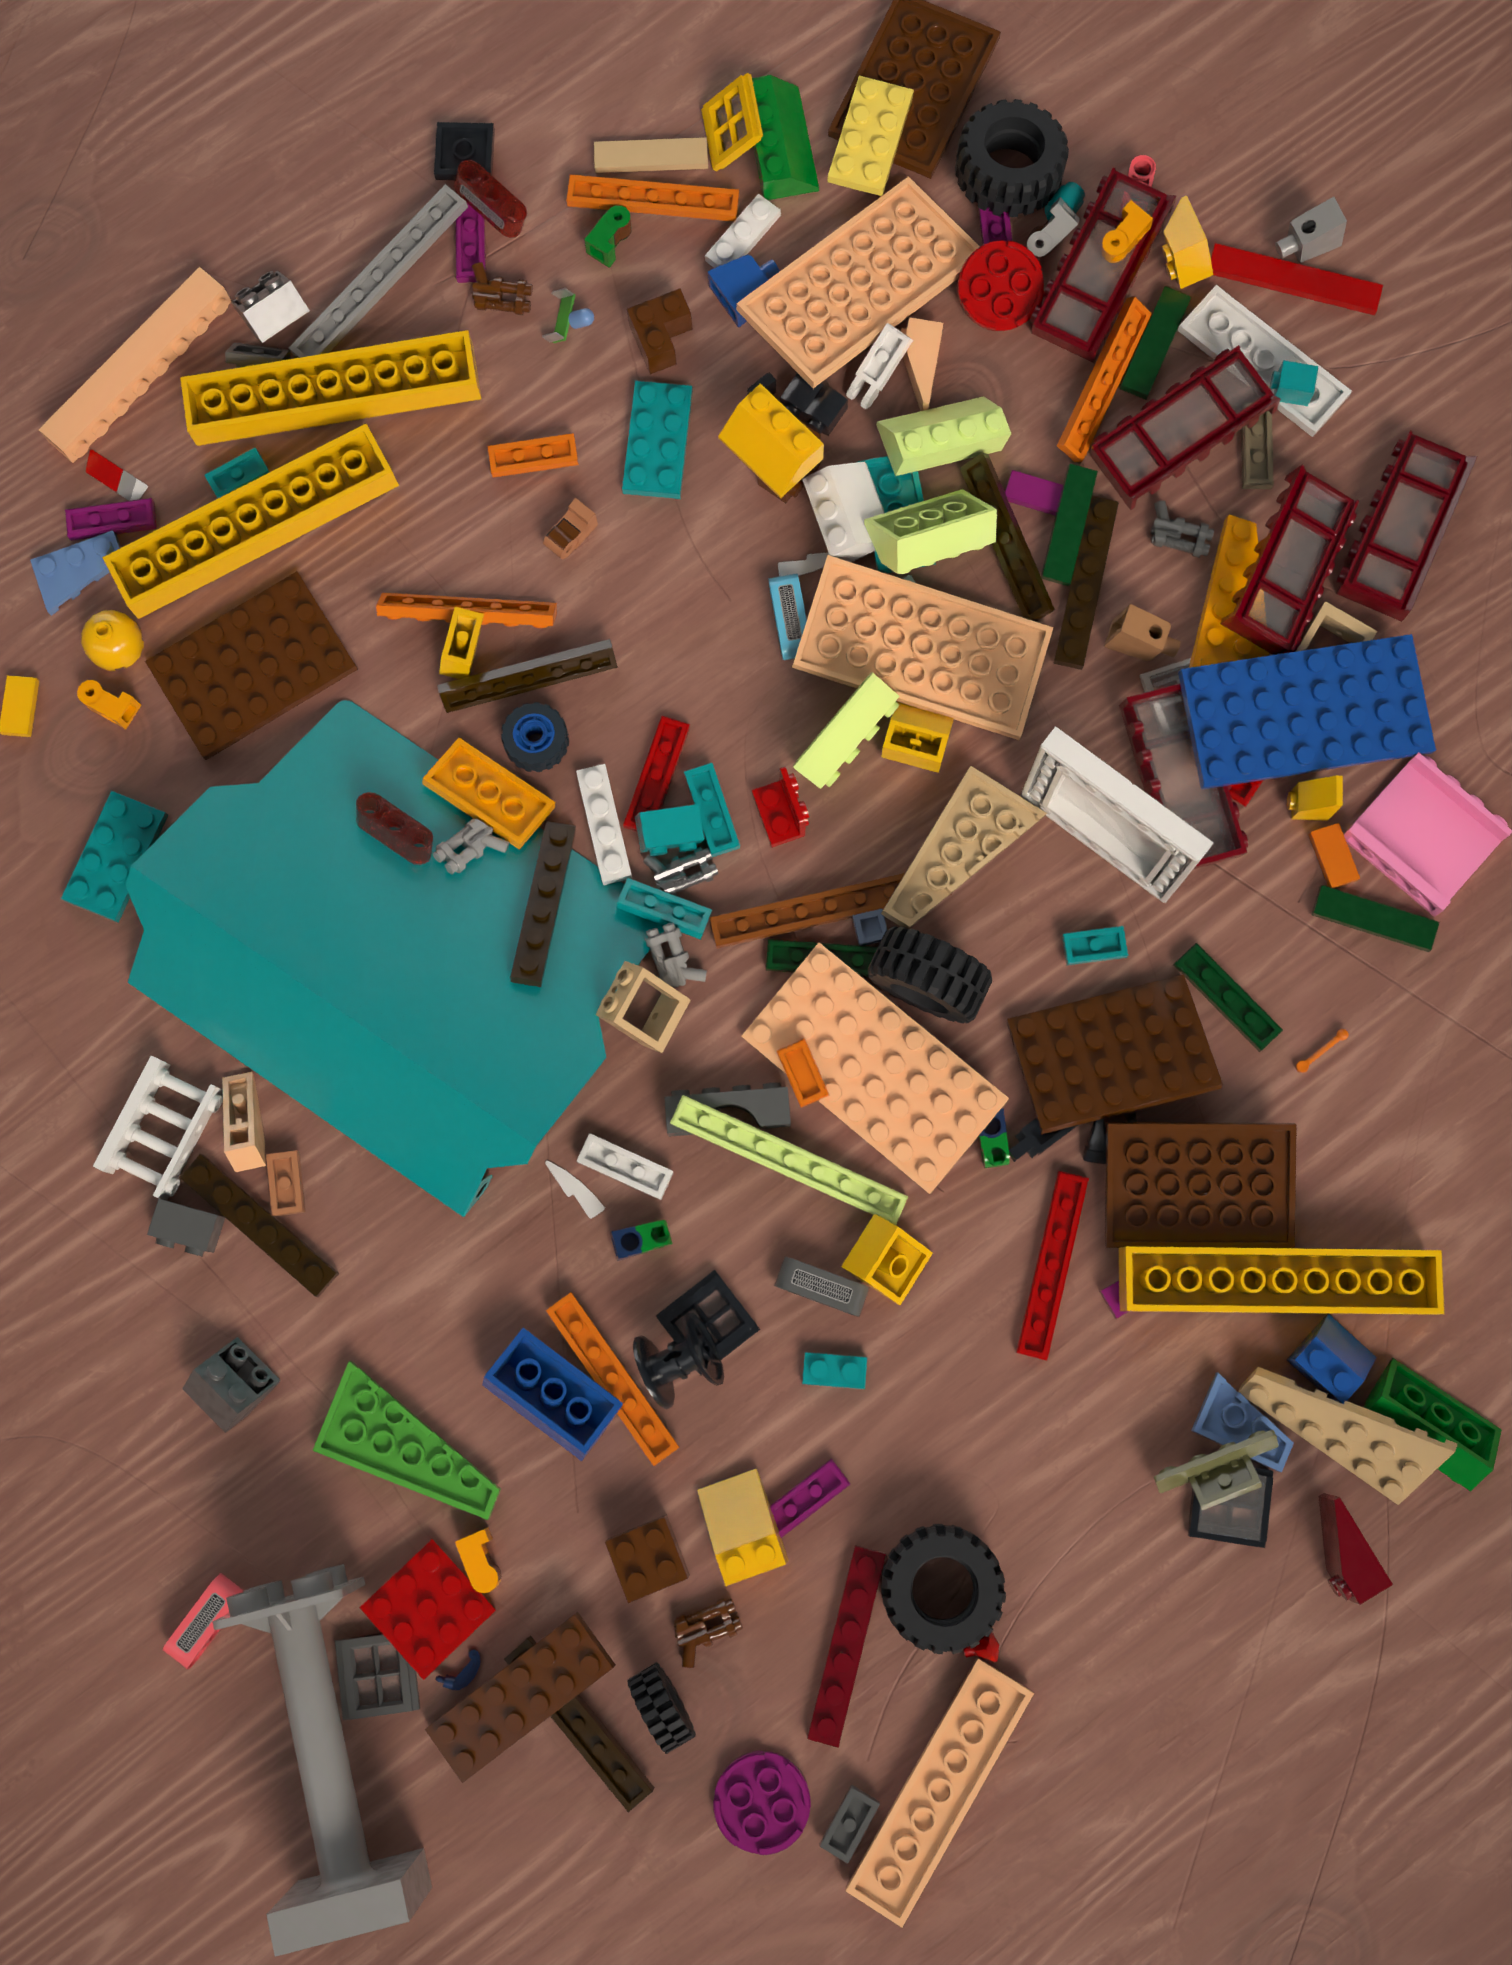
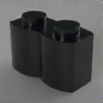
[780,373,848,436]

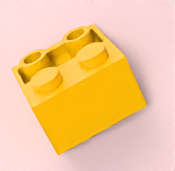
[881,701,954,773]

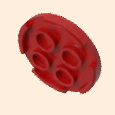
[957,240,1044,331]

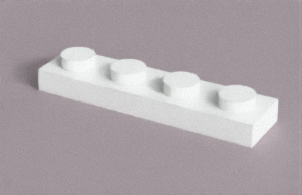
[576,764,632,885]

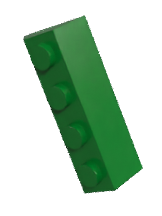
[752,75,819,200]
[1364,1358,1502,1491]

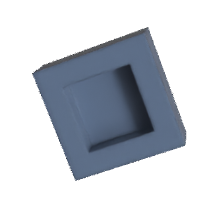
[852,909,887,946]

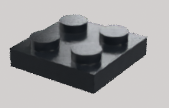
[434,122,495,181]

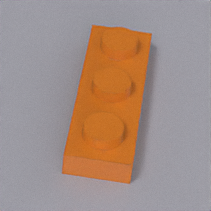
[488,433,579,478]

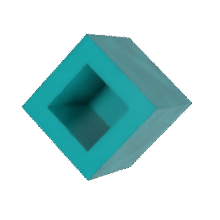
[1270,360,1319,406]

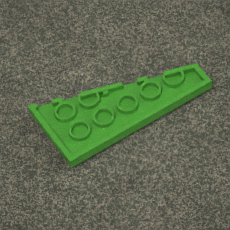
[313,1361,501,1520]

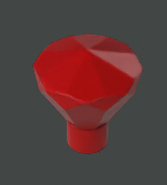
[964,1632,999,1662]

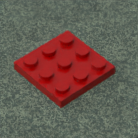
[359,1539,496,1680]

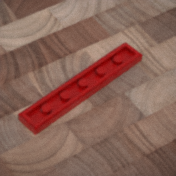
[1211,243,1383,316]
[1016,1171,1089,1361]

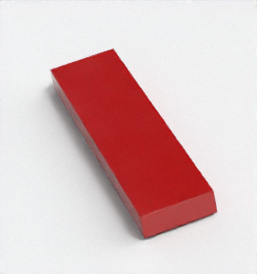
[623,716,690,832]

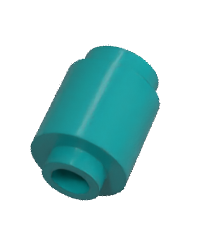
[1044,182,1085,220]

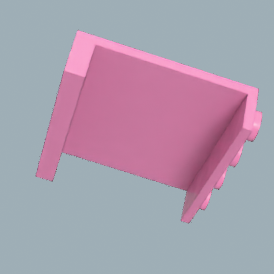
[1344,752,1512,917]

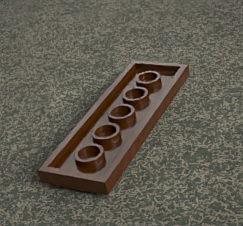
[425,1612,616,1783]

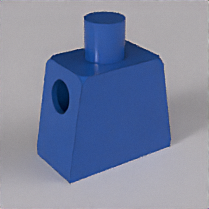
[708,255,780,328]

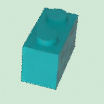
[635,804,705,856]

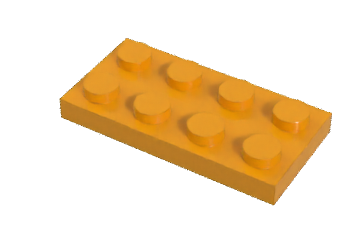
[422,738,556,850]

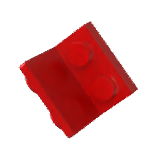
[752,766,809,848]

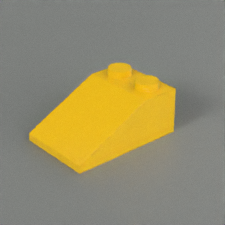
[697,1468,789,1586]

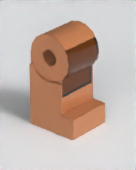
[543,498,598,559]

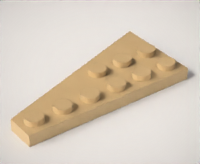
[881,766,1047,929]
[1238,1367,1457,1505]

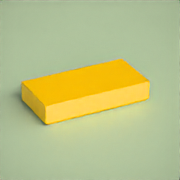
[0,675,40,737]

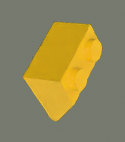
[1161,196,1213,289]
[841,1214,933,1305]

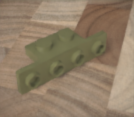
[1154,1430,1279,1510]

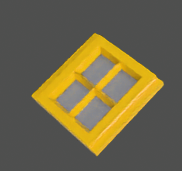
[701,73,763,171]

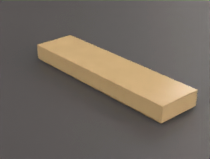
[594,137,708,173]

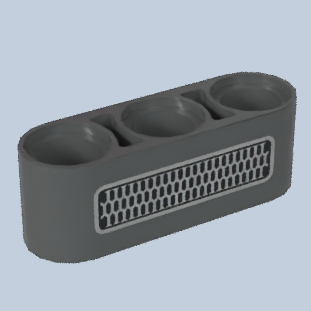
[774,1256,870,1317]

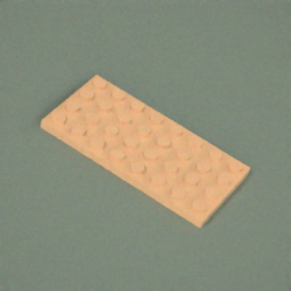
[736,176,980,388]
[792,555,1054,740]
[741,943,1009,1194]

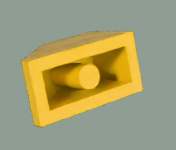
[439,607,484,679]
[1287,775,1343,821]

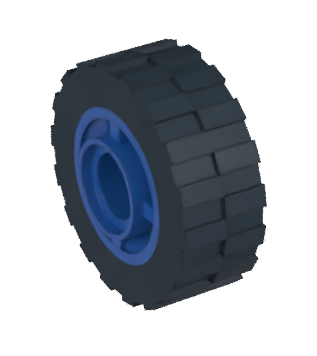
[501,702,569,772]

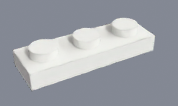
[705,194,781,268]
[577,1133,674,1200]

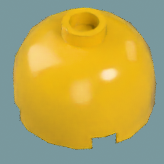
[81,610,144,671]

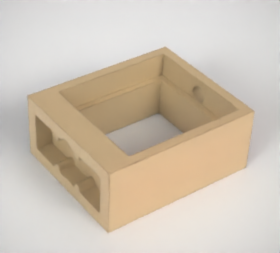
[1295,601,1377,652]
[595,961,691,1053]

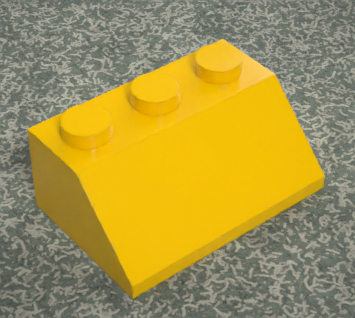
[718,383,824,498]

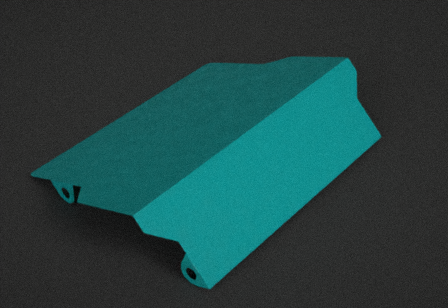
[125,700,664,1217]

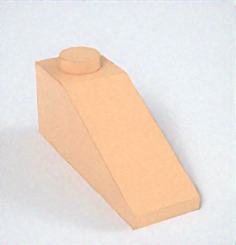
[901,317,944,411]
[222,1072,266,1172]

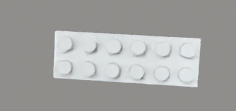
[1178,285,1352,437]

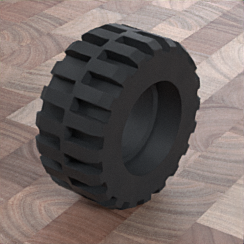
[955,99,1069,217]
[868,926,992,1024]
[881,1524,1006,1655]

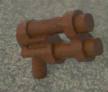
[472,262,533,315]
[674,1598,743,1668]

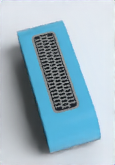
[768,573,807,660]

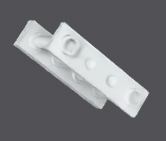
[93,1056,223,1200]

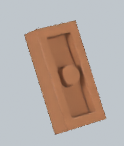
[266,1150,305,1216]

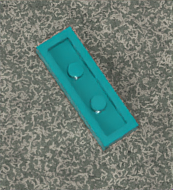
[684,763,740,857]
[616,878,712,940]

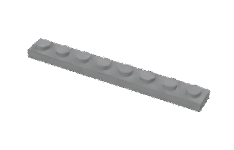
[289,184,468,358]

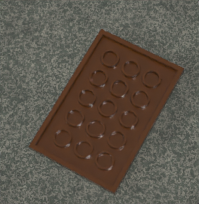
[828,0,1001,179]
[145,571,358,760]
[1007,974,1223,1134]
[1105,1122,1297,1248]

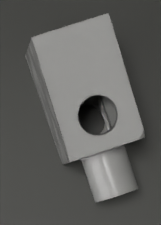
[1275,197,1347,262]

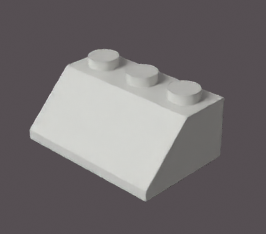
[802,462,884,562]

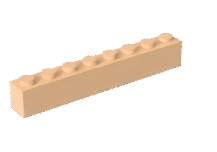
[39,267,232,463]

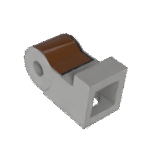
[1027,197,1080,257]

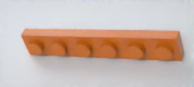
[566,174,740,222]
[1057,296,1152,462]
[376,593,557,628]
[545,1292,680,1466]

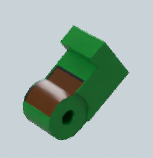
[584,205,632,268]

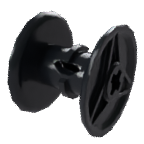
[633,1311,724,1410]

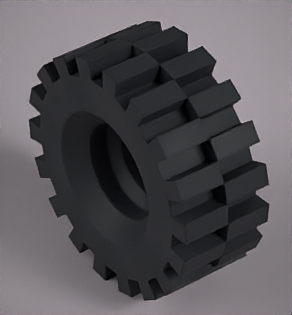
[627,1662,696,1754]

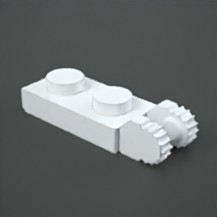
[846,323,913,410]

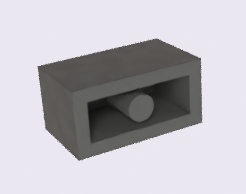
[147,1199,225,1257]

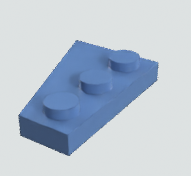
[30,531,121,616]
[1191,1373,1294,1472]

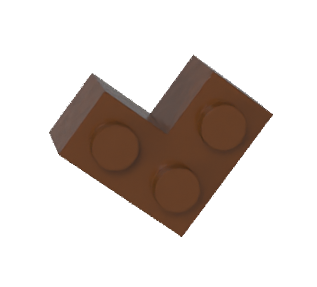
[627,288,693,375]

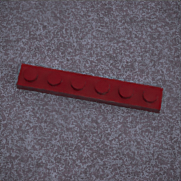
[807,1545,886,1748]

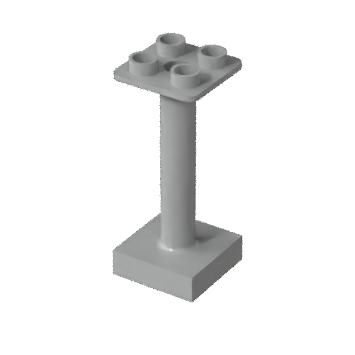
[212,1564,432,1957]

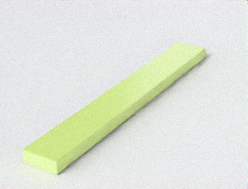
[669,1095,908,1225]

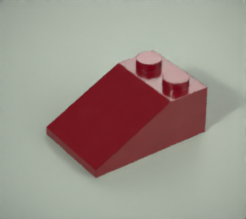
[1318,1493,1393,1605]

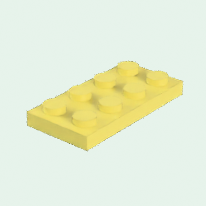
[828,76,914,196]

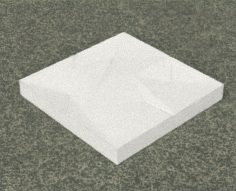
[1020,726,1214,903]

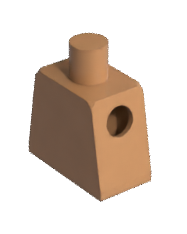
[1104,604,1181,661]

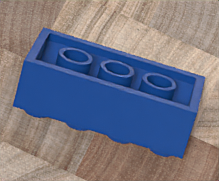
[482,1328,623,1461]

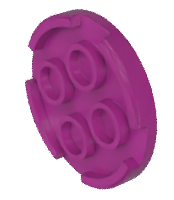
[713,1751,811,1855]

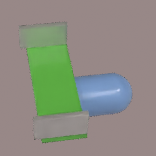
[542,288,594,343]

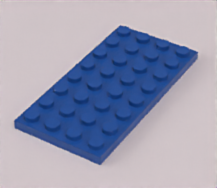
[1178,634,1436,790]

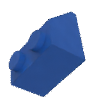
[1287,1314,1377,1404]

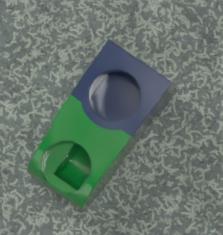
[978,1108,1010,1168]
[610,1220,673,1261]

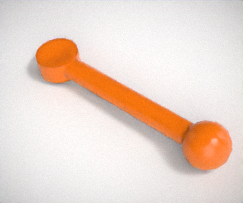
[1295,1029,1349,1073]

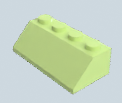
[876,396,1011,476]
[864,489,997,574]
[793,672,900,789]

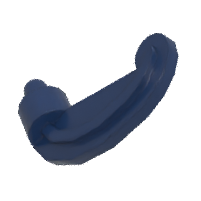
[435,1650,481,1690]

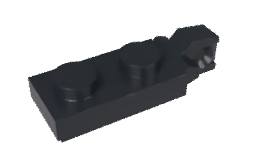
[1009,1118,1078,1162]

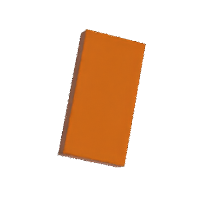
[1308,823,1360,889]
[777,1038,830,1108]

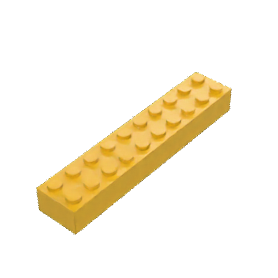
[180,330,482,446]
[102,424,399,619]
[1119,1246,1444,1315]

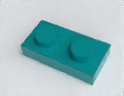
[204,447,270,498]
[1062,926,1128,966]
[802,1352,867,1389]

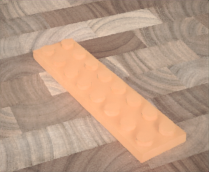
[845,1657,1034,1927]

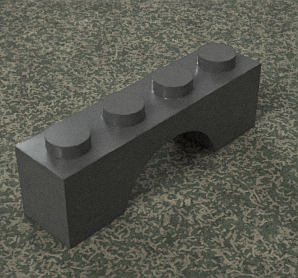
[665,1083,791,1137]

